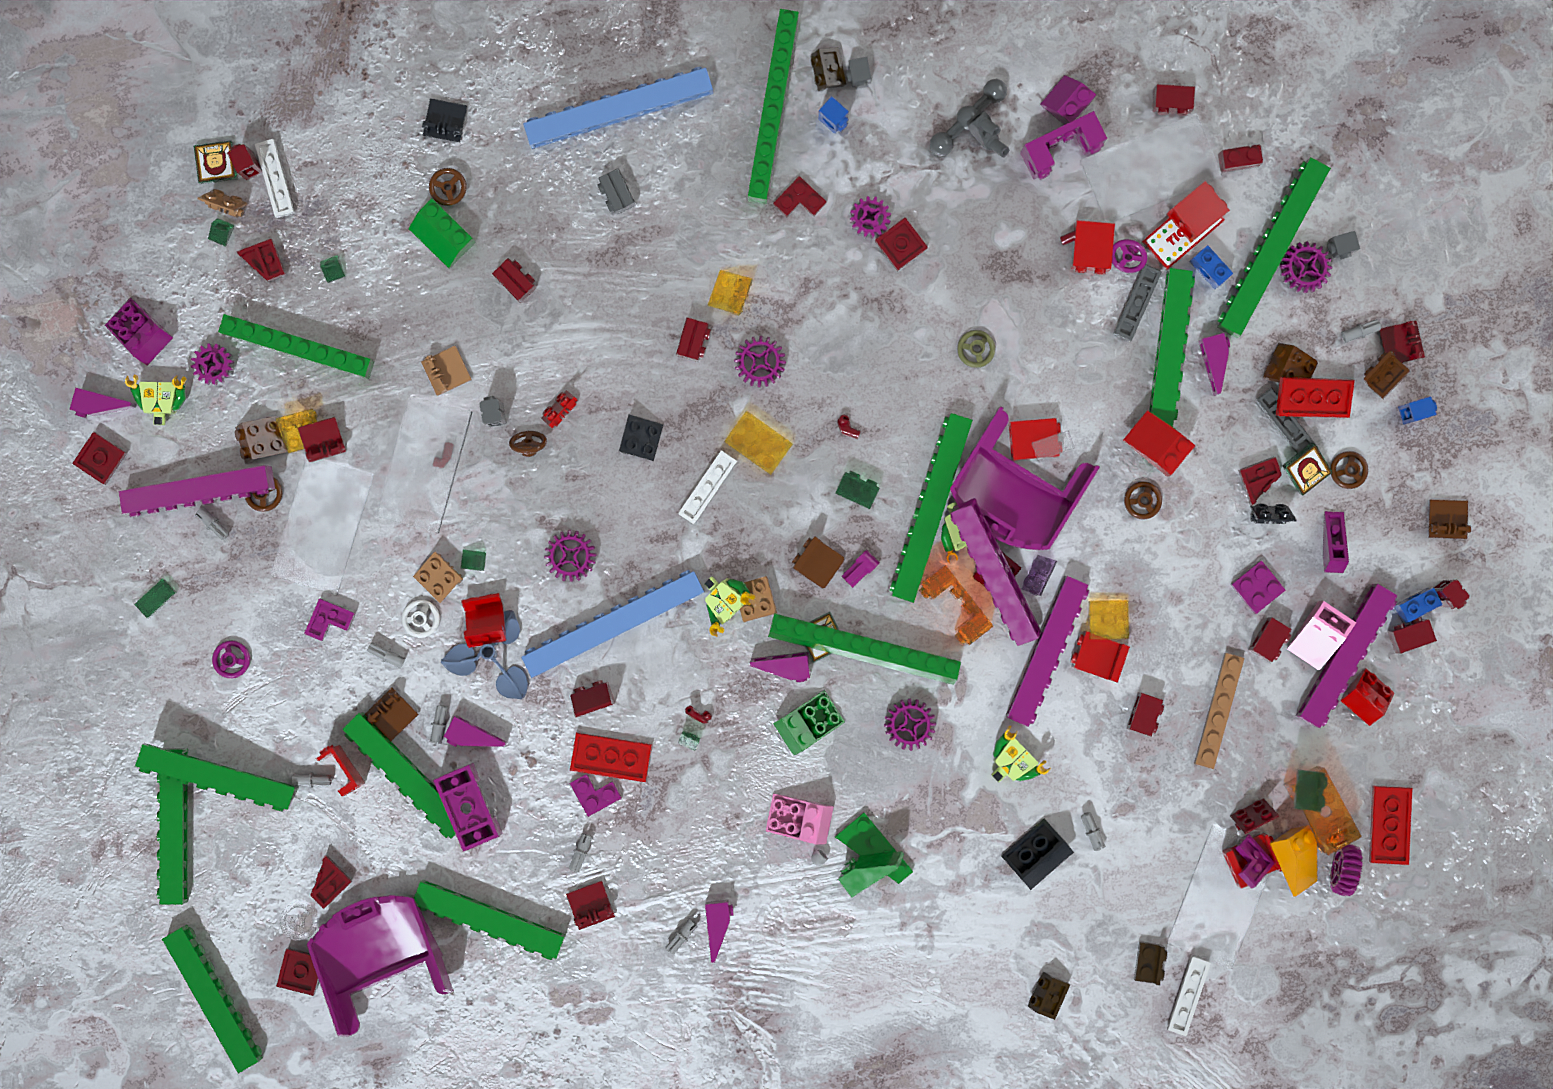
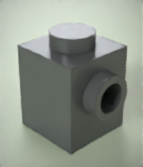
[846,57,872,88]
[1327,231,1360,260]

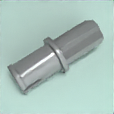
[1341,319,1381,343]
[195,507,229,540]
[367,642,406,669]
[429,705,448,744]
[292,772,332,788]
[1081,812,1106,851]
[569,833,593,872]
[665,918,698,954]

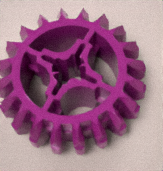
[1279,241,1332,294]
[734,336,786,388]
[544,530,597,582]
[884,698,936,751]
[1330,843,1363,896]

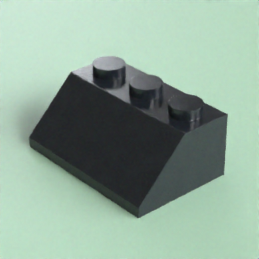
[1001,818,1074,890]

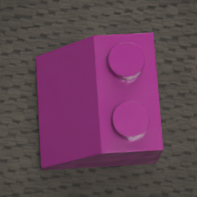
[1040,75,1096,125]

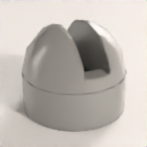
[811,848,828,866]

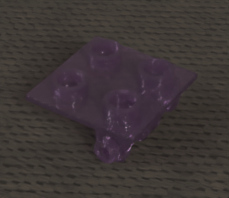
[1022,555,1057,596]

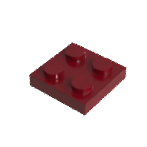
[875,217,928,272]
[72,432,127,485]
[276,948,319,996]

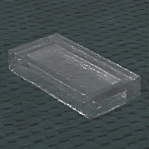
[1032,430,1075,461]

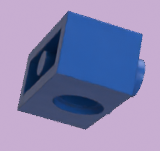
[818,96,849,134]
[1189,245,1233,289]
[1398,397,1437,425]
[1394,588,1443,622]

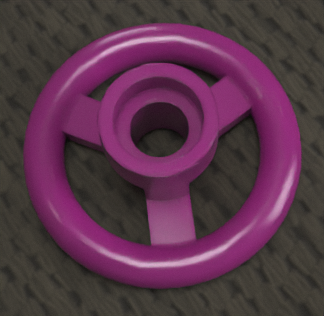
[1112,239,1147,273]
[212,640,250,679]

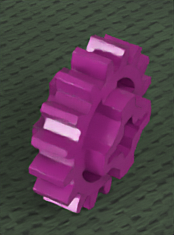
[850,196,891,239]
[191,343,234,385]

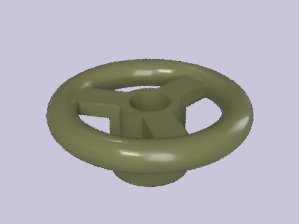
[957,330,995,368]

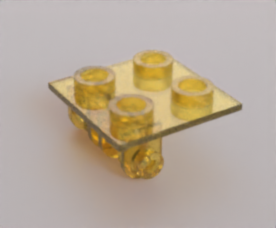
[707,270,753,316]
[276,408,318,453]

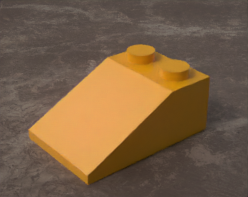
[1270,825,1317,897]

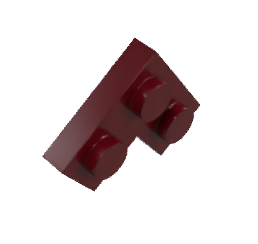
[773,176,827,217]

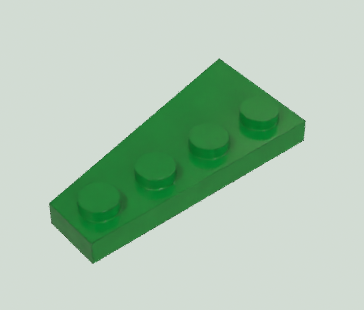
[834,812,913,884]

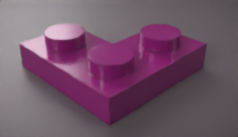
[304,598,356,641]
[569,774,622,817]
[1235,834,1274,889]

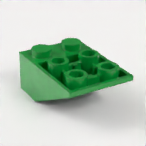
[773,690,845,756]

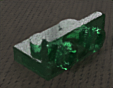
[835,471,880,510]
[1293,769,1328,812]

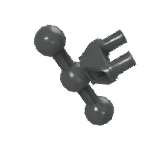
[930,79,1010,158]

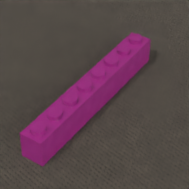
[118,465,275,517]
[950,498,1041,646]
[1006,576,1090,727]
[1296,584,1398,728]

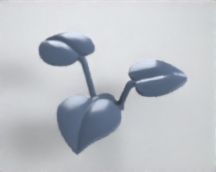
[441,610,528,699]

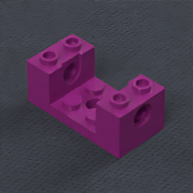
[1020,111,1108,180]
[433,763,503,852]

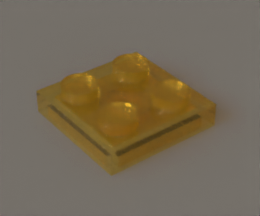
[1088,600,1129,640]

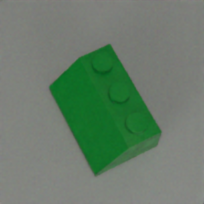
[408,198,476,269]

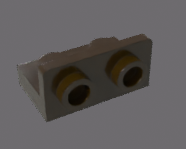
[810,47,846,91]
[1134,941,1167,986]
[1028,972,1071,1020]

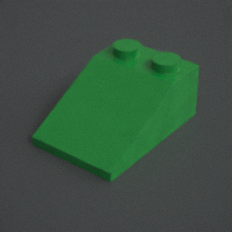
[838,851,904,898]

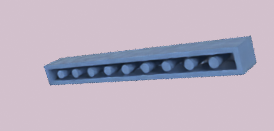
[523,67,713,149]
[521,570,705,678]

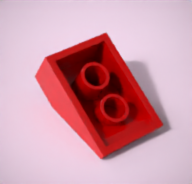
[1123,410,1196,477]

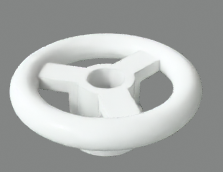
[402,600,440,638]

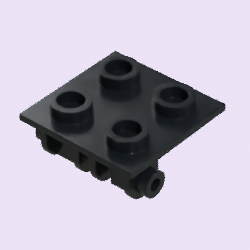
[422,98,467,143]
[619,414,663,461]
[1250,503,1297,524]

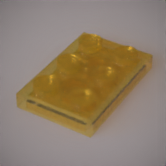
[724,410,793,475]

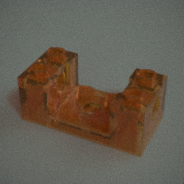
[919,565,994,645]
[1284,766,1362,855]

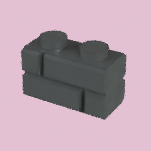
[597,168,636,215]
[479,396,507,427]

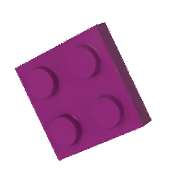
[1230,560,1286,614]

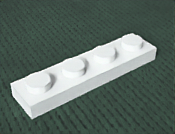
[255,139,295,218]
[678,451,737,524]
[1167,955,1211,1036]

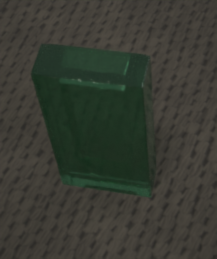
[134,578,177,619]

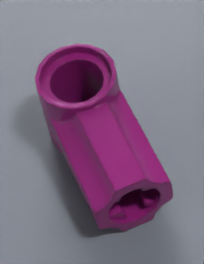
[841,549,880,588]

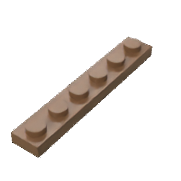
[1194,653,1245,769]

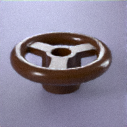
[429,168,467,206]
[509,431,547,457]
[1330,451,1368,489]
[245,477,282,512]
[1124,481,1162,520]

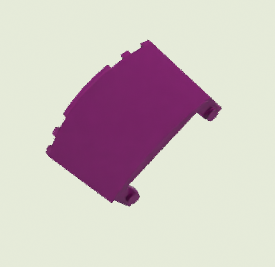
[950,406,1100,550]
[307,895,454,1037]

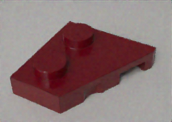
[237,239,286,282]
[1238,457,1282,505]
[310,855,352,909]

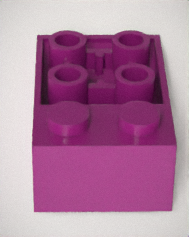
[105,297,173,366]

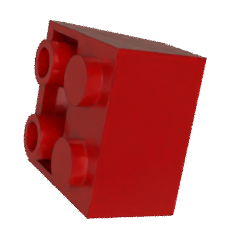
[1341,668,1395,726]

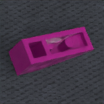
[1198,333,1230,396]
[69,387,137,418]
[1323,511,1349,573]
[750,652,811,682]
[443,716,508,747]
[705,900,734,963]

